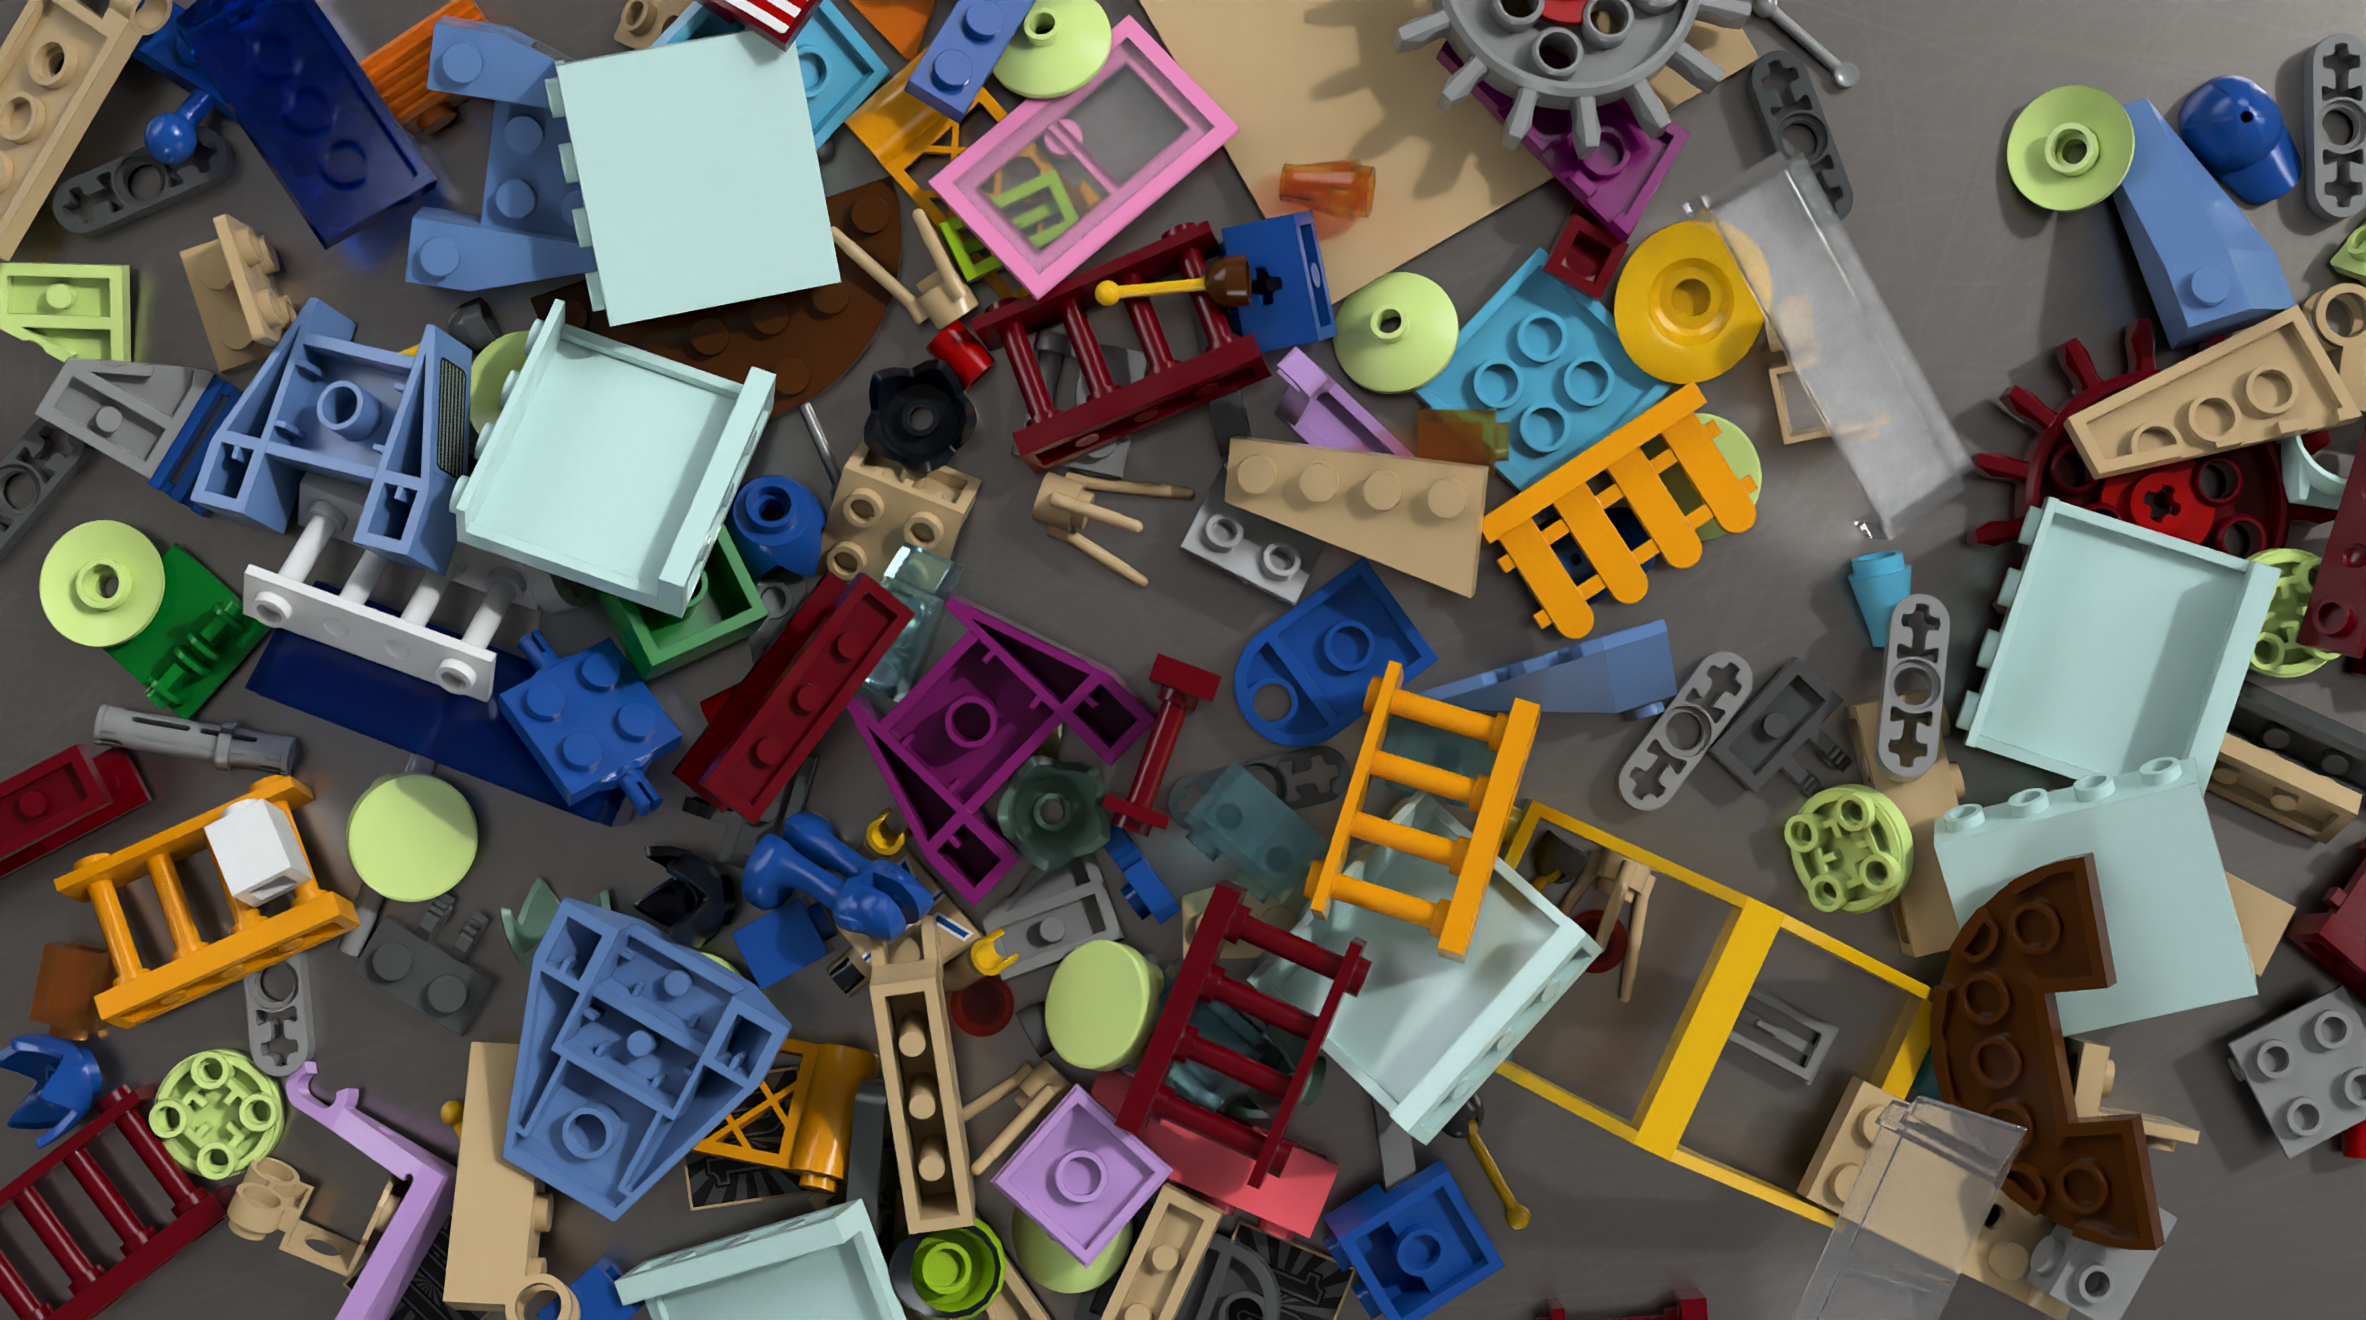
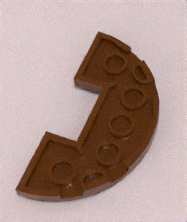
[530,176,903,421]
[1930,852,2165,1250]

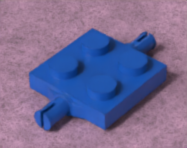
[498,630,682,817]

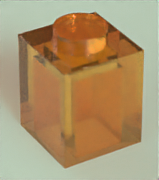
[1417,407,1510,475]
[29,940,117,1040]

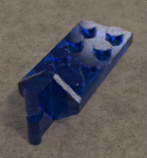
[175,0,437,250]

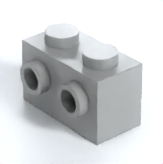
[2025,1206,2178,1320]

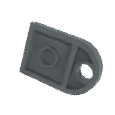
[1073,1205,1281,1320]

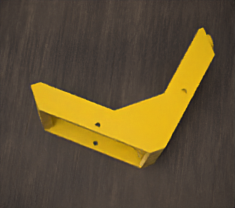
[1494,798,1935,1232]

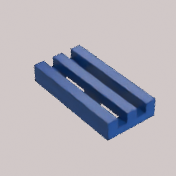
[147,375,244,518]

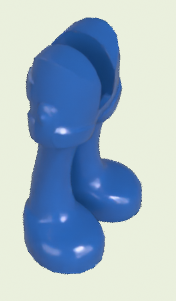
[742,812,934,944]

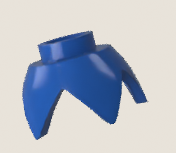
[723,474,828,581]
[0,1034,102,1150]

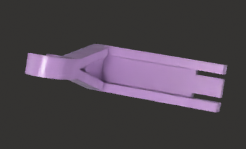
[1275,346,1417,458]
[286,1061,457,1320]

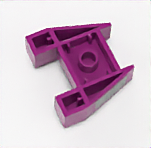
[846,594,1158,906]

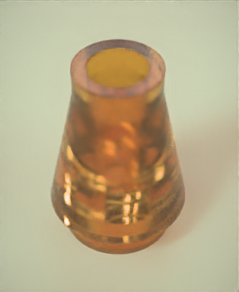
[1279,158,1376,223]

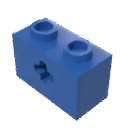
[1219,210,1338,352]

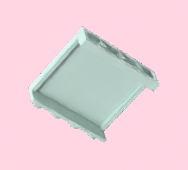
[544,29,841,327]
[449,299,776,618]
[1955,496,2282,797]
[1934,757,2258,1037]
[1247,789,1603,1146]
[614,1198,907,1320]

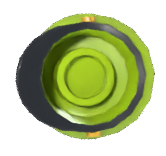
[888,1217,1007,1320]

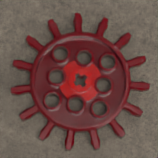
[1966,319,2338,615]

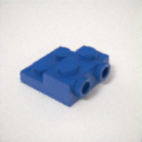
[1322,1159,1505,1320]

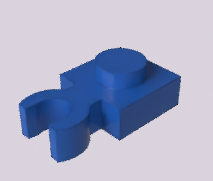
[1103,824,1181,925]

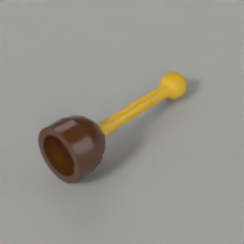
[1095,254,1252,308]

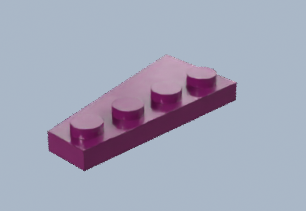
[1436,40,1691,244]

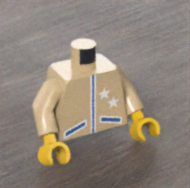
[826,807,1019,997]

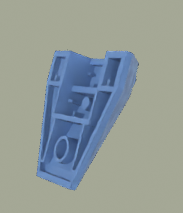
[502,897,793,1222]

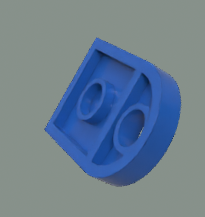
[1234,556,1439,747]

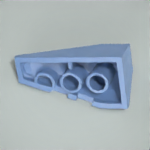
[2112,98,2296,351]
[1415,619,1678,722]

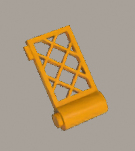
[843,41,1102,299]
[690,1038,881,1195]

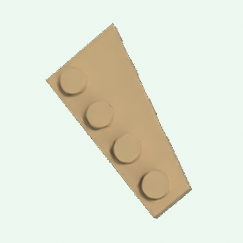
[1224,435,1489,598]

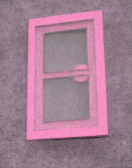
[928,14,1240,301]

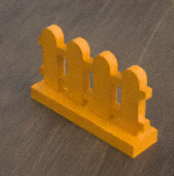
[1481,381,1758,639]

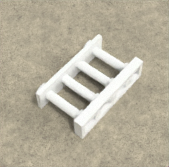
[243,472,539,702]

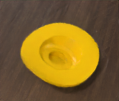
[1614,220,1768,384]

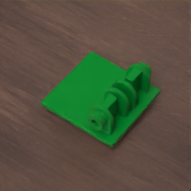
[101,543,271,719]

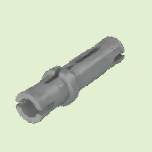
[93,704,296,777]

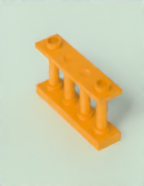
[1303,660,1541,964]
[53,775,361,1030]

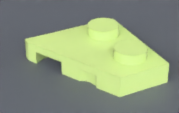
[0,261,131,363]

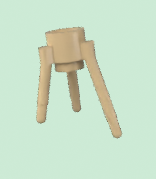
[831,201,980,330]
[1032,469,1195,588]
[1557,849,1656,1003]
[962,1058,1073,1175]

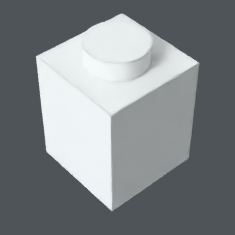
[203,798,313,908]

